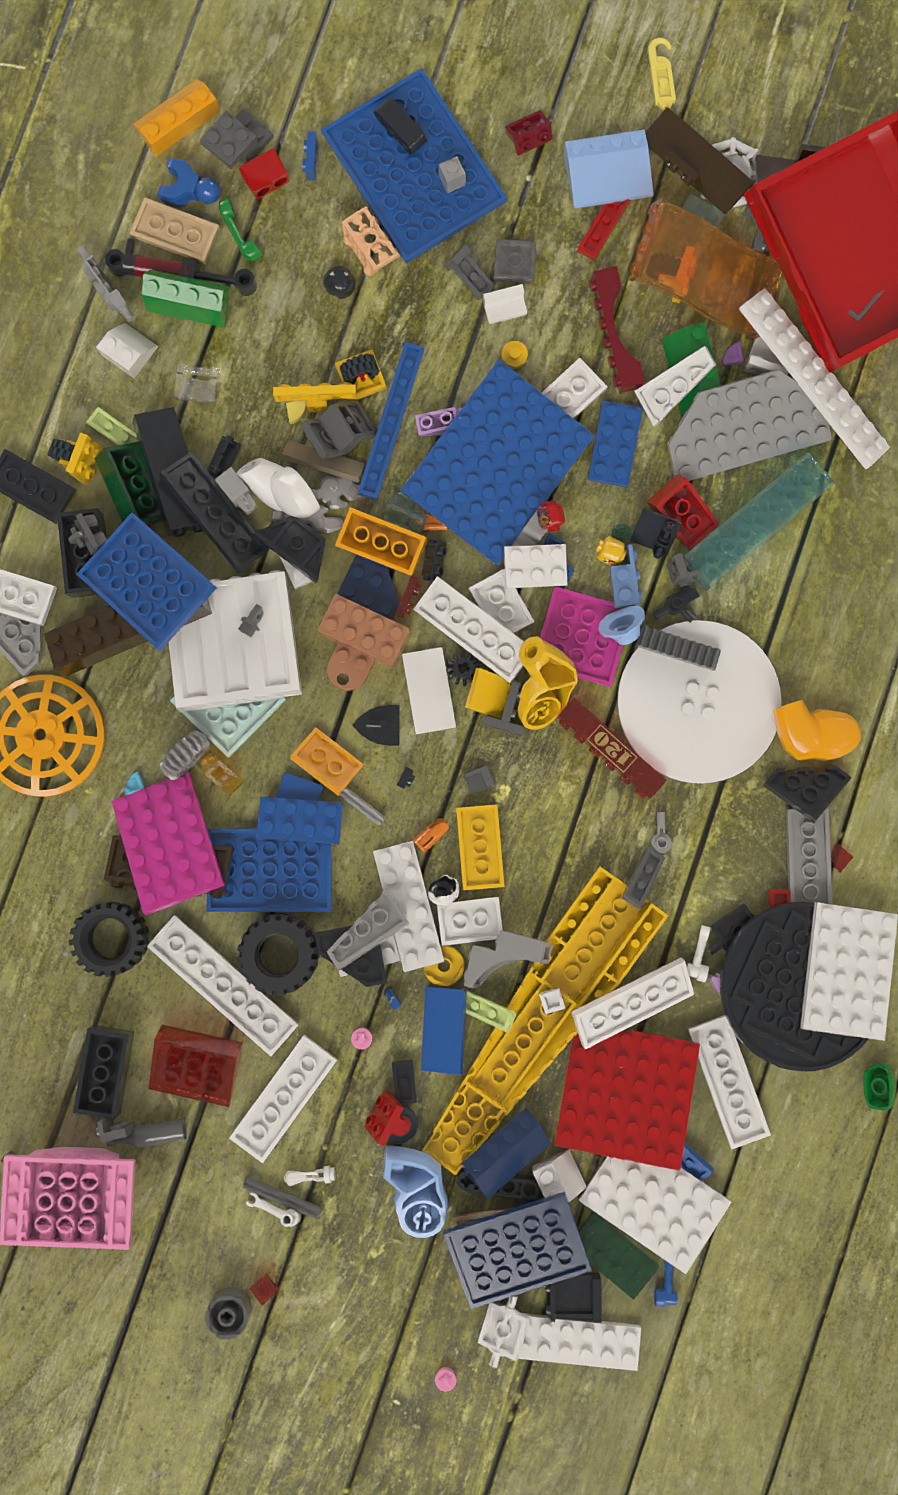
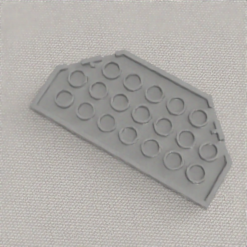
[667,370,832,481]

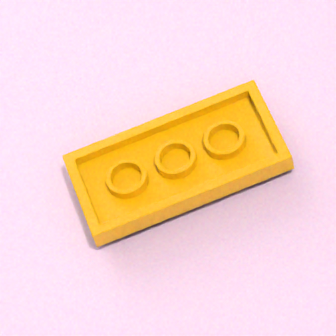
[456,804,505,890]

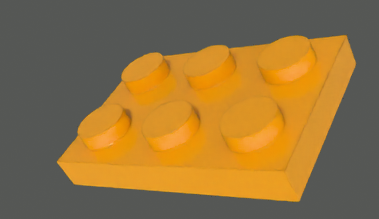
[290,727,364,796]

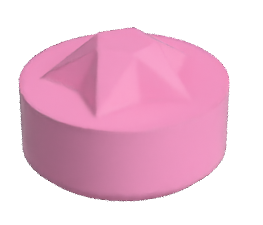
[351,1027,372,1049]
[435,1367,456,1392]

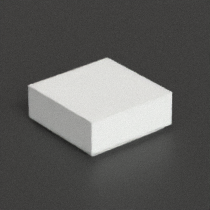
[539,987,565,1014]

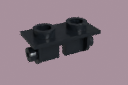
[207,435,241,477]
[421,538,447,581]

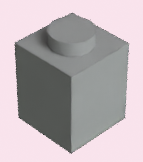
[439,156,466,194]

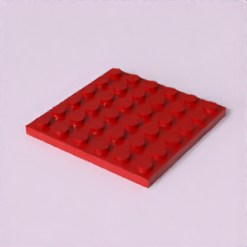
[554,1029,700,1171]

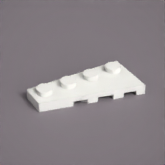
[635,346,716,427]

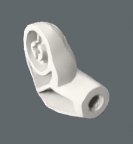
[236,458,320,518]

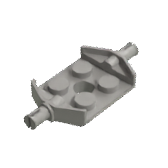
[77,245,135,322]

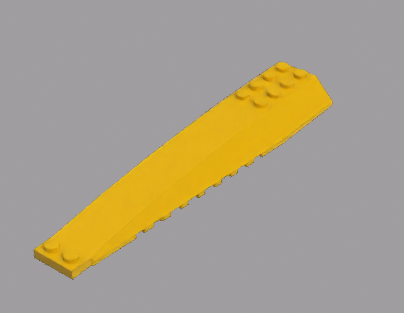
[422,866,669,1175]

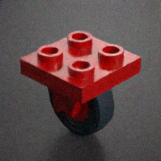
[364,1090,418,1146]

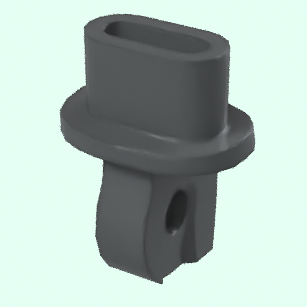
[238,604,264,637]

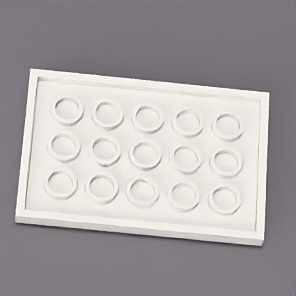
[800,902,898,1041]
[579,1156,732,1274]

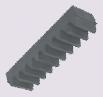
[636,626,721,671]

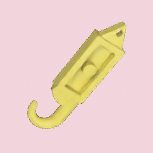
[648,37,676,112]

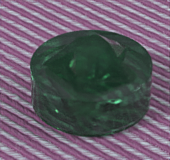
[611,524,632,544]

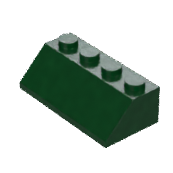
[94,442,163,527]

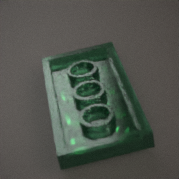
[578,1211,660,1300]

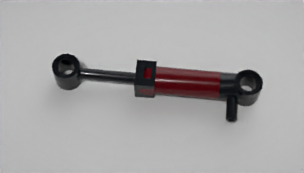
[105,238,257,296]

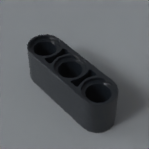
[374,98,427,155]

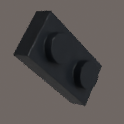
[392,1059,417,1104]

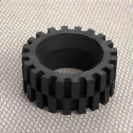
[69,902,149,977]

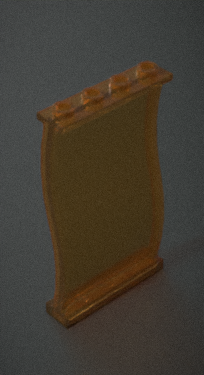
[629,197,782,341]

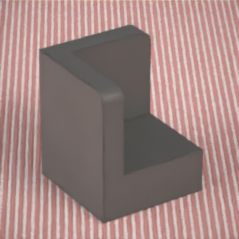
[464,765,494,794]

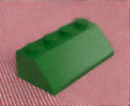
[142,270,230,328]
[662,322,721,416]

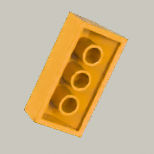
[132,79,220,157]
[335,507,427,576]

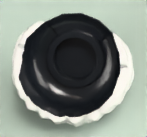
[428,875,460,905]

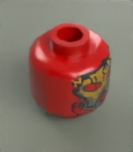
[537,500,566,533]

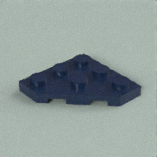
[337,554,400,621]

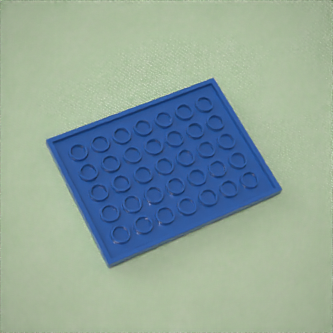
[321,68,507,264]
[400,359,595,566]

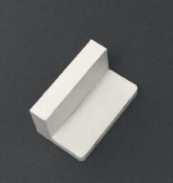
[483,284,527,324]

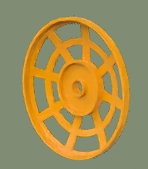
[0,675,105,797]

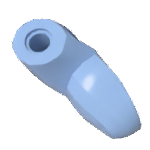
[383,1145,448,1238]

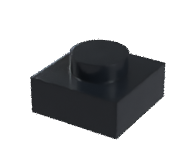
[397,767,415,789]

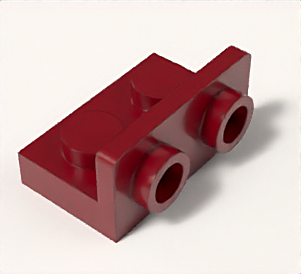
[505,110,553,156]

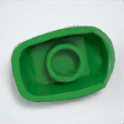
[863,1062,896,1110]

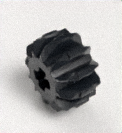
[446,651,481,687]

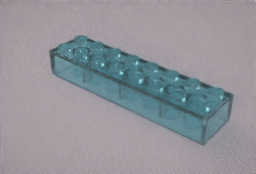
[683,452,835,592]

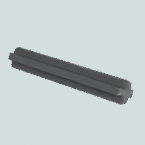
[243,1176,322,1219]

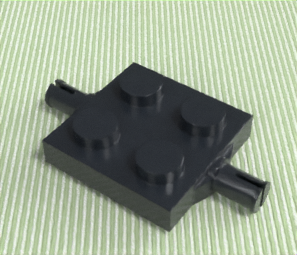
[707,903,755,955]

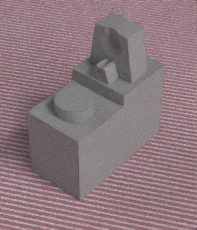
[215,467,257,514]

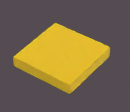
[465,668,512,719]

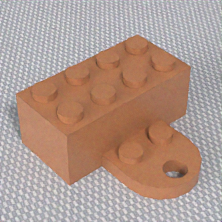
[317,594,411,691]

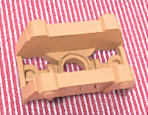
[341,206,400,277]

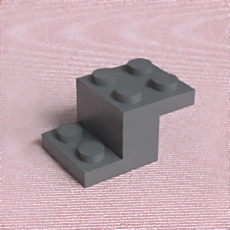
[199,109,274,169]
[301,400,377,459]

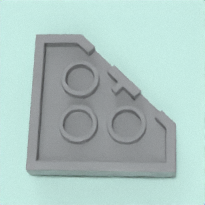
[0,614,43,677]

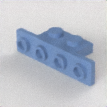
[609,544,645,626]

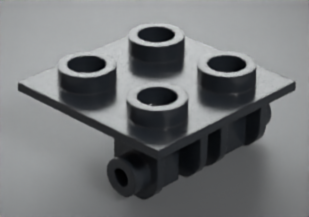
[630,508,682,559]

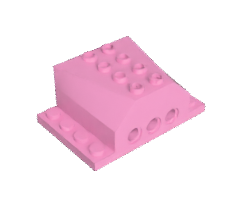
[0,1147,135,1250]

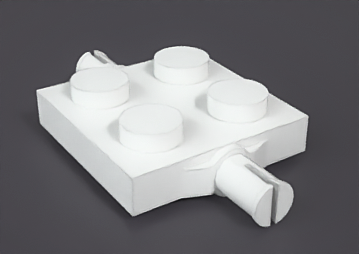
[478,1295,530,1368]

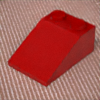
[647,475,720,551]

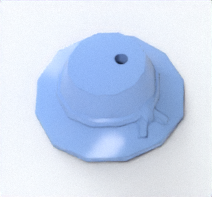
[599,605,645,645]

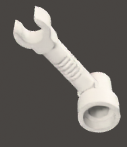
[687,925,710,982]
[246,1192,301,1227]

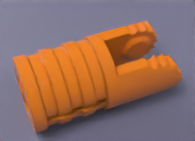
[412,818,449,853]

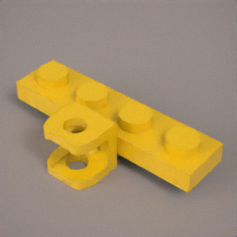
[273,382,357,412]

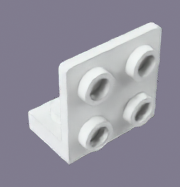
[744,334,789,375]

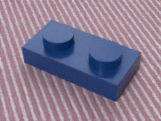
[302,132,318,180]
[681,1143,713,1181]

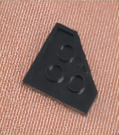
[764,765,852,823]
[314,925,387,987]

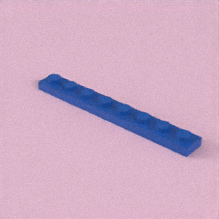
[358,342,425,500]

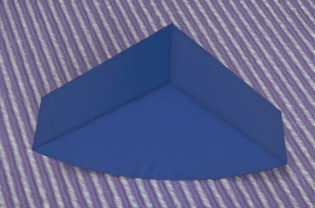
[384,987,402,1010]

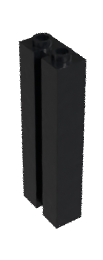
[132,407,203,537]

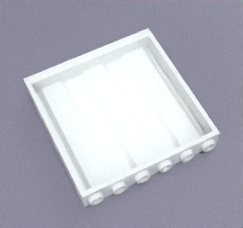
[169,570,302,712]

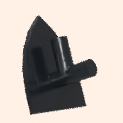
[352,705,400,746]

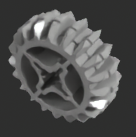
[160,731,210,780]

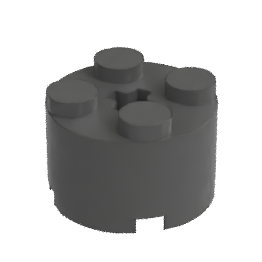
[205,1288,252,1340]

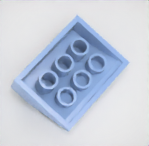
[564,130,653,209]

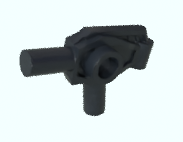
[652,586,700,623]

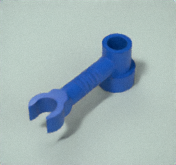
[654,1260,678,1307]

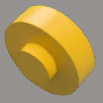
[501,341,528,369]

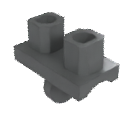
[68,513,107,555]

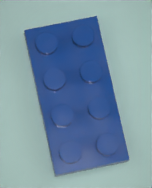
[588,400,643,488]
[256,797,343,845]

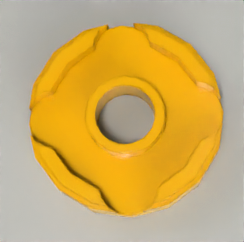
[424,945,464,986]

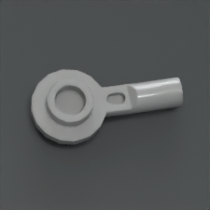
[651,812,672,853]

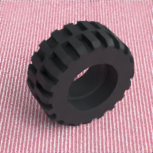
[237,914,319,996]

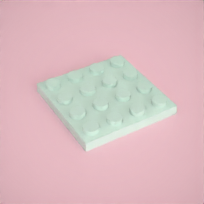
[170,696,286,758]

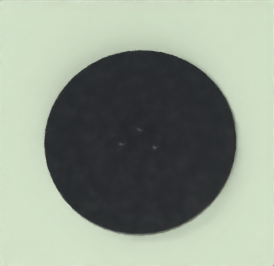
[720,902,869,1072]

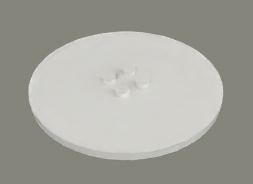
[617,621,782,784]

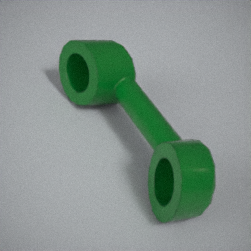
[219,196,263,262]

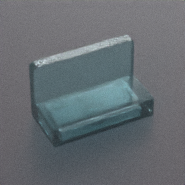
[383,492,430,535]

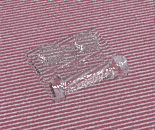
[173,363,220,404]

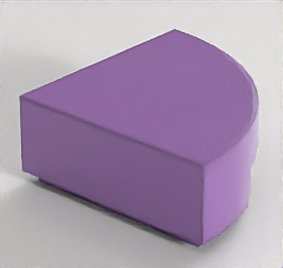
[722,342,744,366]

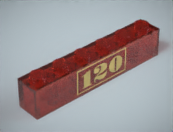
[557,697,667,799]

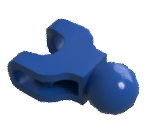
[157,158,221,207]

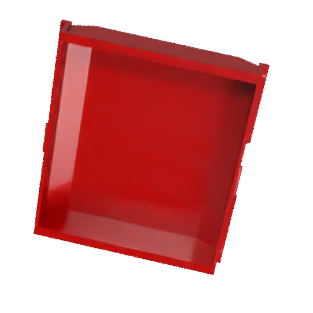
[743,111,898,372]

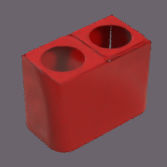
[239,148,289,200]

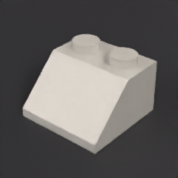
[96,323,158,378]
[531,1148,587,1202]

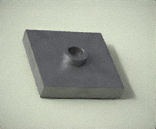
[493,239,536,283]

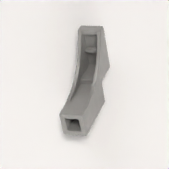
[464,930,553,988]

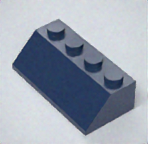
[460,1108,551,1199]

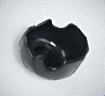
[323,266,356,299]

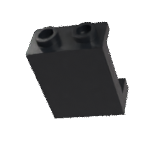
[545,1273,602,1323]

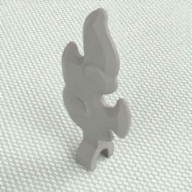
[311,476,368,509]
[272,504,344,533]

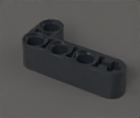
[457,1168,539,1207]

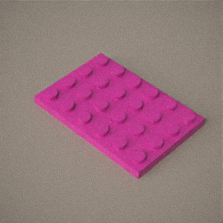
[111,772,225,915]

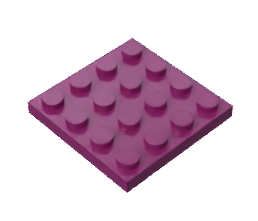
[540,586,625,687]

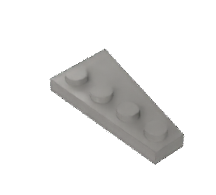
[327,888,409,970]

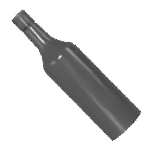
[106,1119,187,1148]

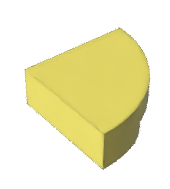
[286,401,307,424]

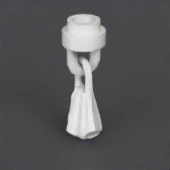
[284,1166,336,1186]

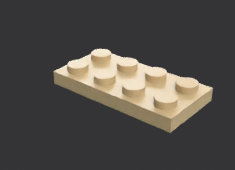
[130,197,220,265]

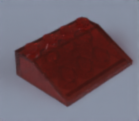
[148,1024,243,1107]

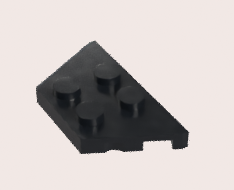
[253,515,326,584]

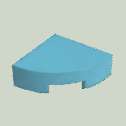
[124,771,145,796]

